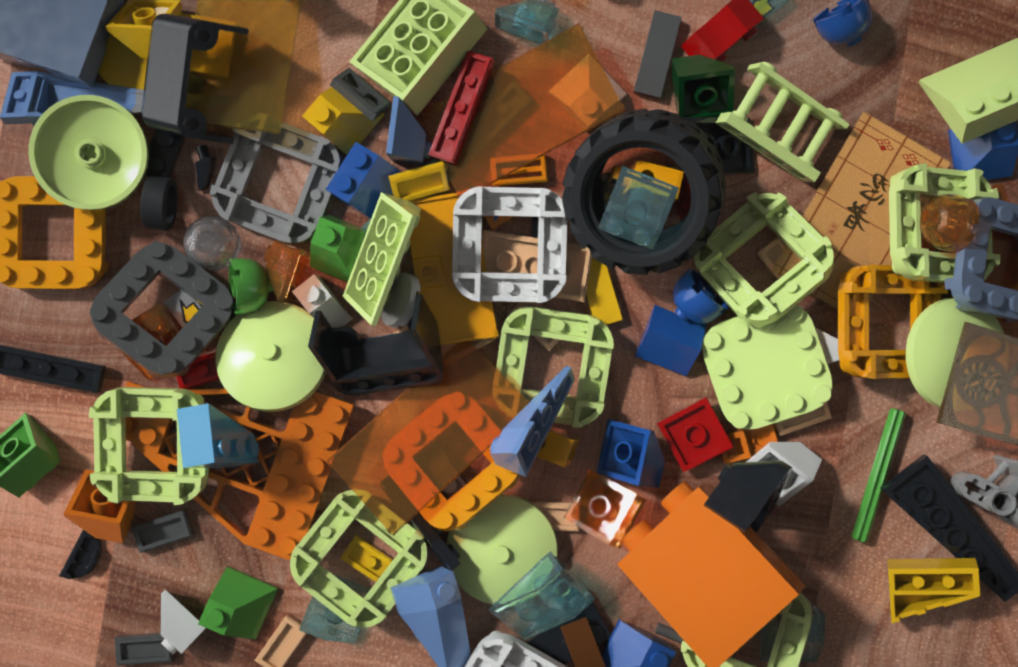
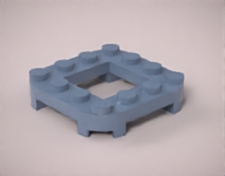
[945,197,1018,322]

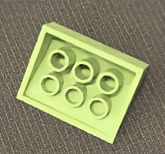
[350,0,487,116]
[919,38,1018,144]
[343,192,421,326]

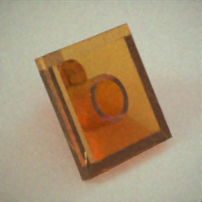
[264,240,310,305]

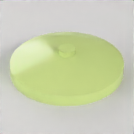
[28,95,149,211]
[906,298,1007,411]
[216,301,326,412]
[446,493,557,605]

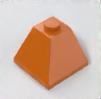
[64,469,136,543]

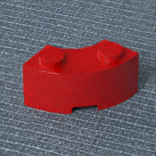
[681,0,764,62]

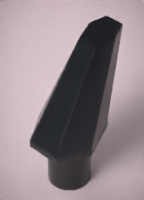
[195,145,216,191]

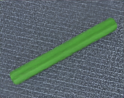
[852,408,906,543]

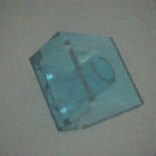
[598,166,679,250]

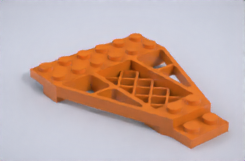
[125,381,355,560]

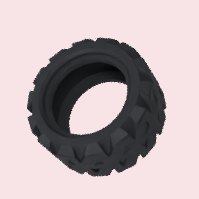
[562,109,726,275]

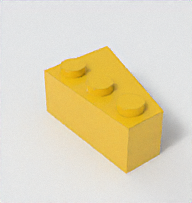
[887,558,980,624]

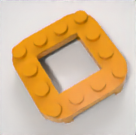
[0,176,109,289]
[838,264,948,379]
[383,392,520,531]

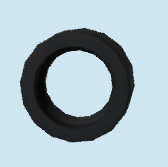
[140,176,178,231]

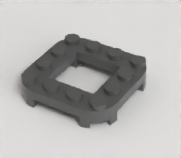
[90,241,233,379]

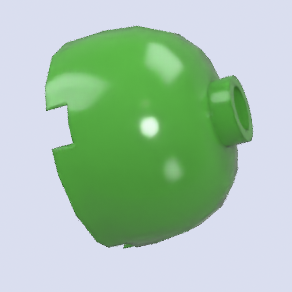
[229,258,274,315]

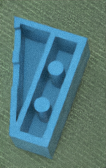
[177,403,259,468]

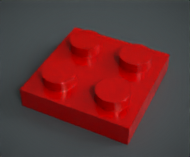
[657,396,734,472]

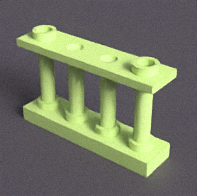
[715,62,849,182]

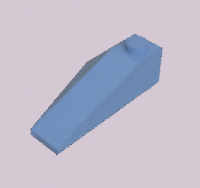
[490,366,575,477]
[390,566,471,667]

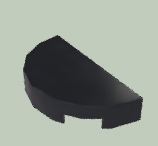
[59,530,102,579]

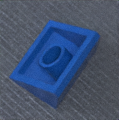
[635,305,706,376]

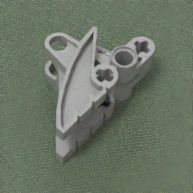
[950,455,1018,529]

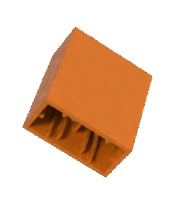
[617,481,806,667]

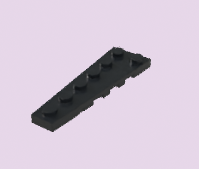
[880,454,1018,602]

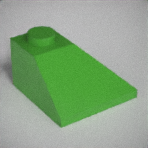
[310,215,367,282]
[198,566,278,639]

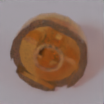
[920,194,980,252]

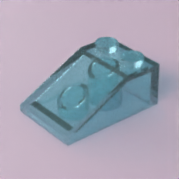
[489,551,595,640]

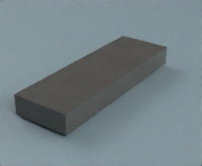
[633,10,682,100]

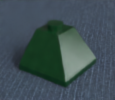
[672,55,735,118]

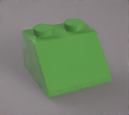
[0,413,61,498]

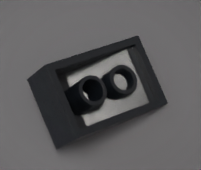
[666,117,755,179]

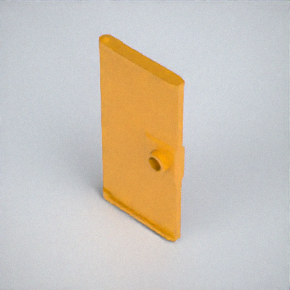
[410,189,499,346]

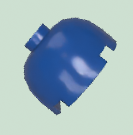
[813,0,873,47]
[673,269,729,324]

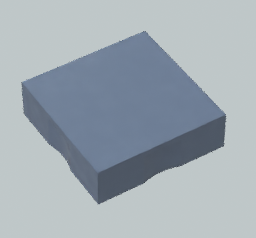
[0,0,125,88]

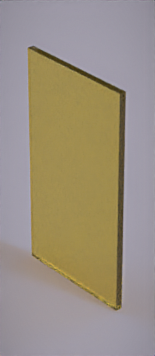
[185,0,301,134]

